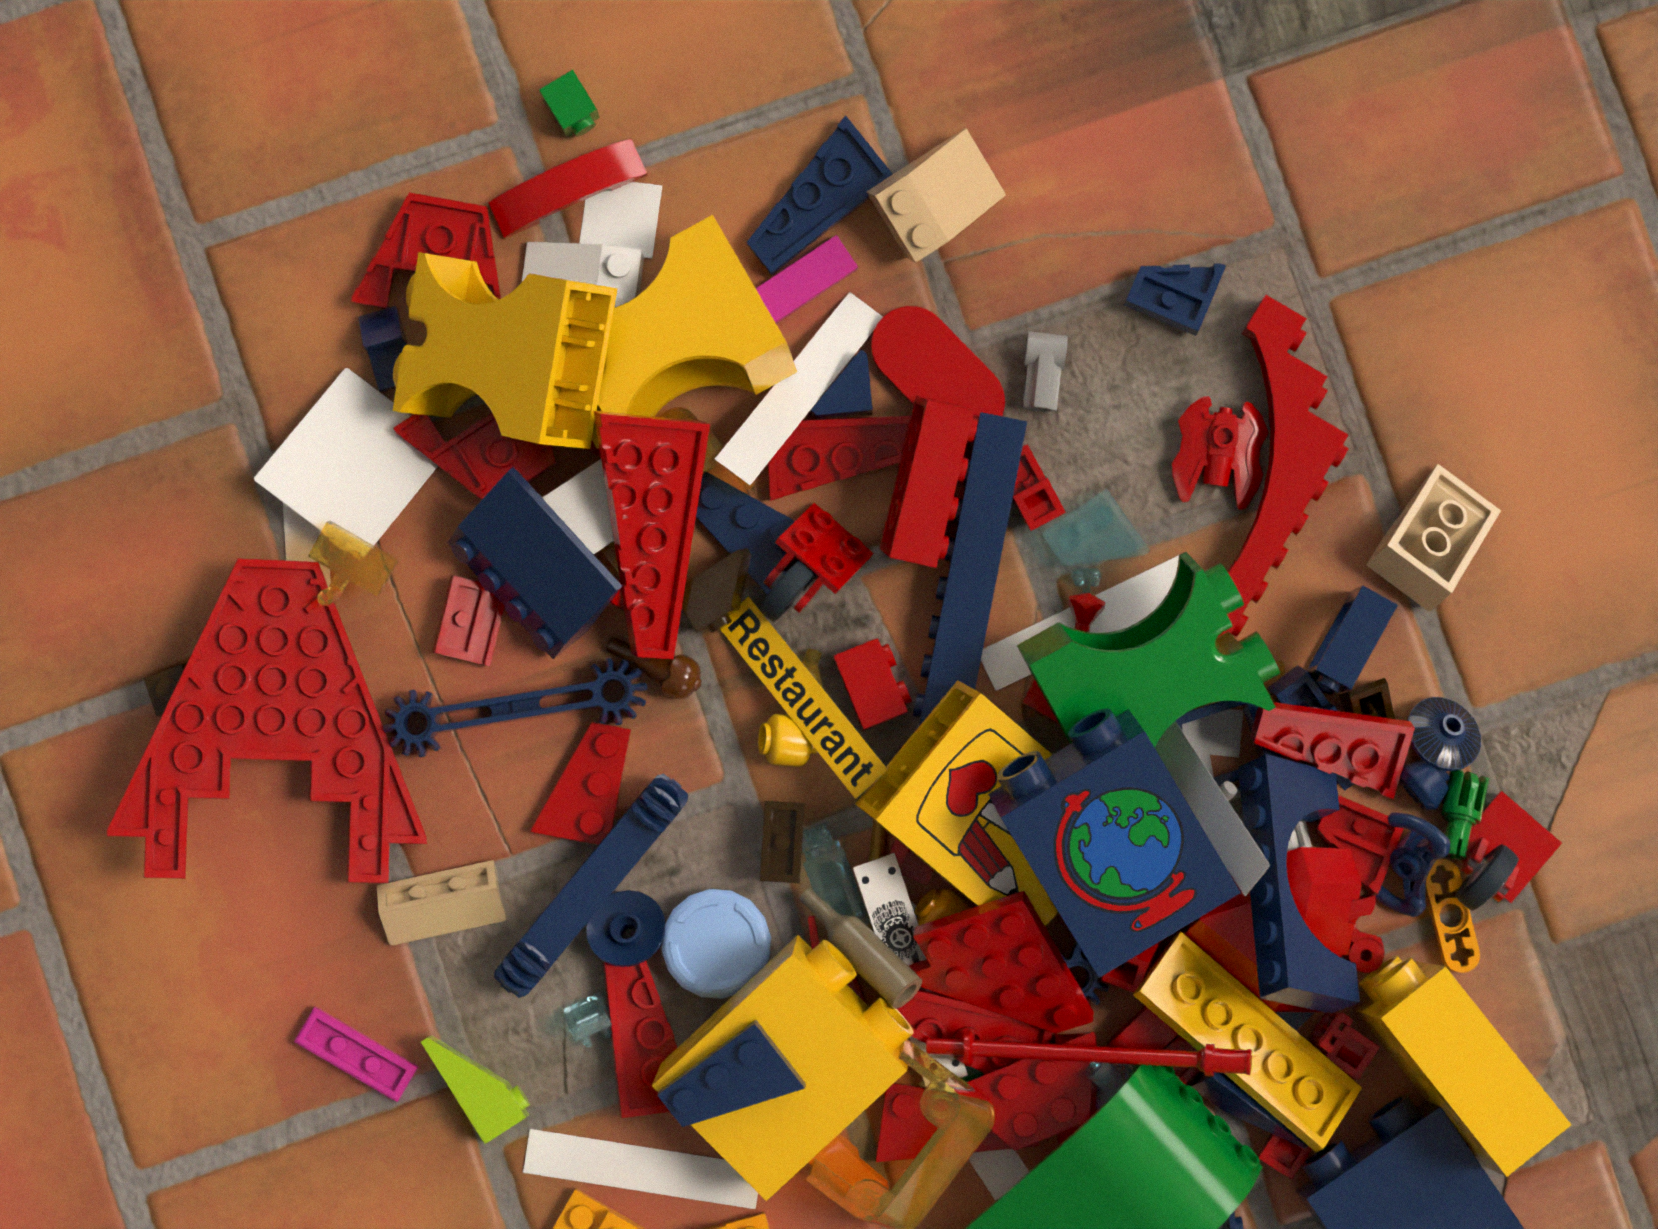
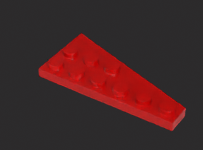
[594,411,710,659]

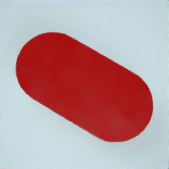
[871,306,1005,420]

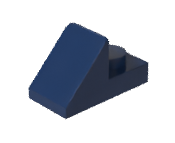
[358,306,408,392]

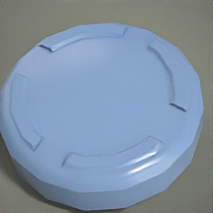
[661,889,771,999]

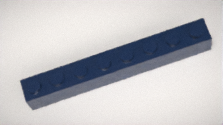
[913,412,1027,726]

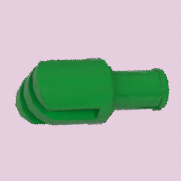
[1441,769,1490,860]

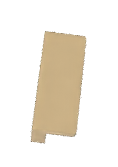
[377,860,506,945]

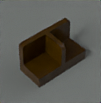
[760,801,805,884]

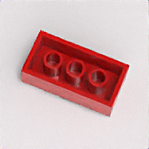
[879,395,978,568]

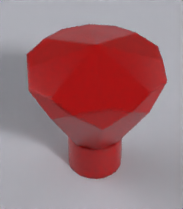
[1068,593,1106,632]

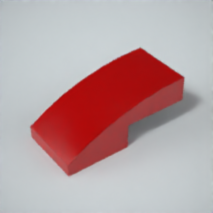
[1012,444,1066,532]

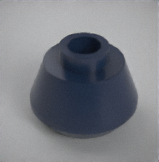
[1399,759,1450,810]

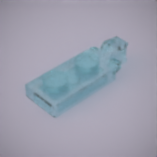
[803,823,871,925]

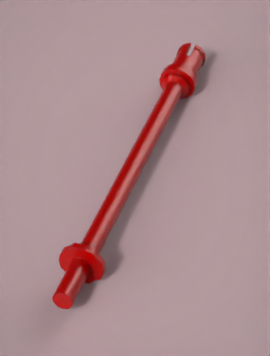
[926,1030,1252,1077]

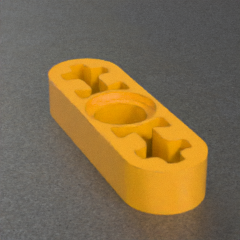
[1426,859,1480,973]

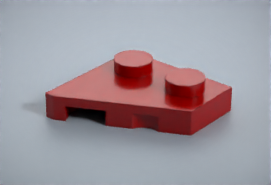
[1315,795,1404,895]

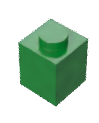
[539,69,600,138]

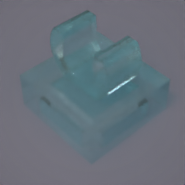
[563,992,612,1047]

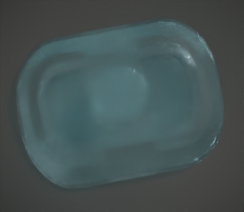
[1071,568,1103,593]

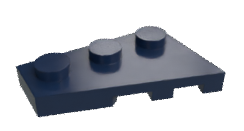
[696,471,795,595]
[657,1020,806,1127]

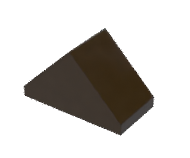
[1339,678,1395,719]

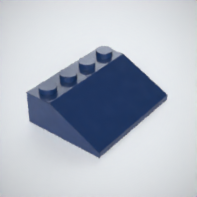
[447,467,622,659]

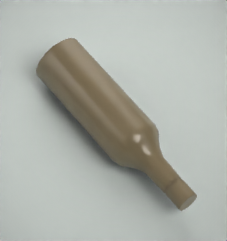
[800,888,922,1009]

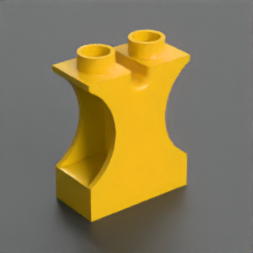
[592,215,798,449]
[392,252,617,449]

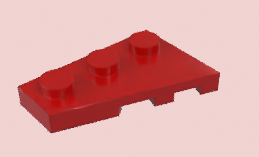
[530,722,632,845]

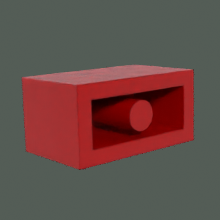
[833,638,912,731]

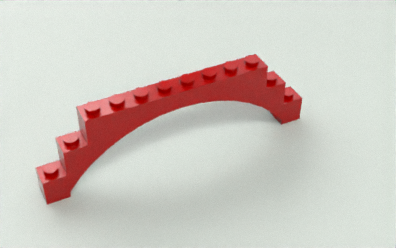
[1020,295,1349,728]

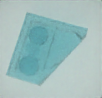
[1041,488,1150,567]

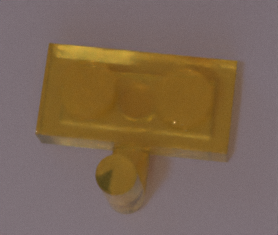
[308,520,399,606]

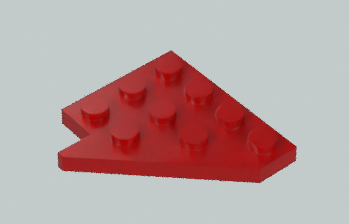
[908,891,1094,1034]

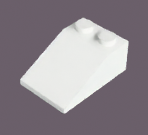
[522,242,644,308]

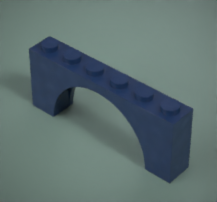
[1238,754,1360,1013]

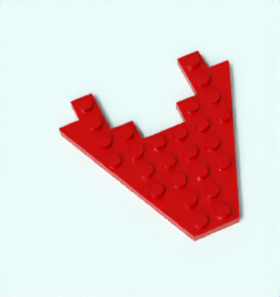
[106,558,427,883]

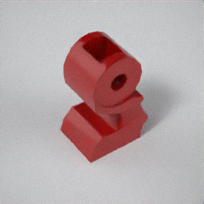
[1344,894,1385,973]

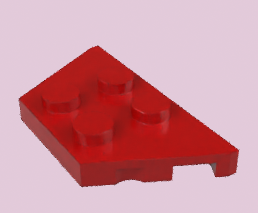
[950,1031,1096,1151]

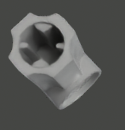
[1023,331,1068,412]

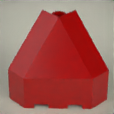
[1184,847,1362,1012]

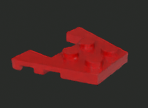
[351,192,501,310]
[393,413,557,500]

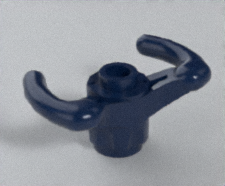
[1364,812,1450,917]

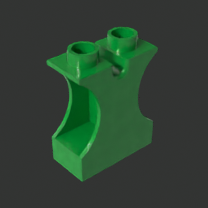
[1016,552,1280,748]

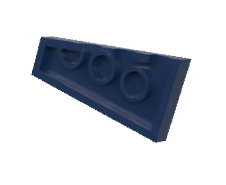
[747,115,893,275]

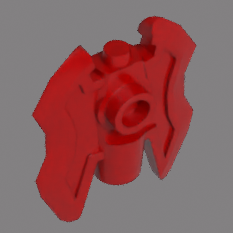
[1172,396,1269,510]

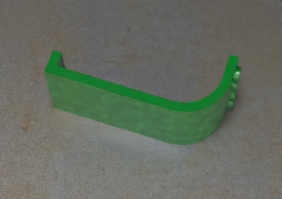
[963,1065,1263,1229]

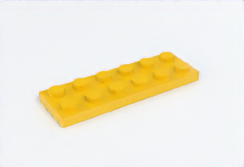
[1133,932,1362,1152]

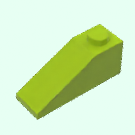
[421,1035,530,1144]

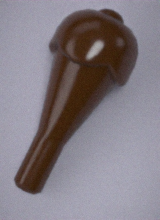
[606,637,701,700]

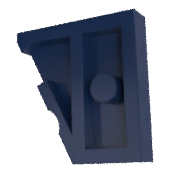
[1124,263,1226,336]

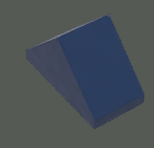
[811,350,873,419]

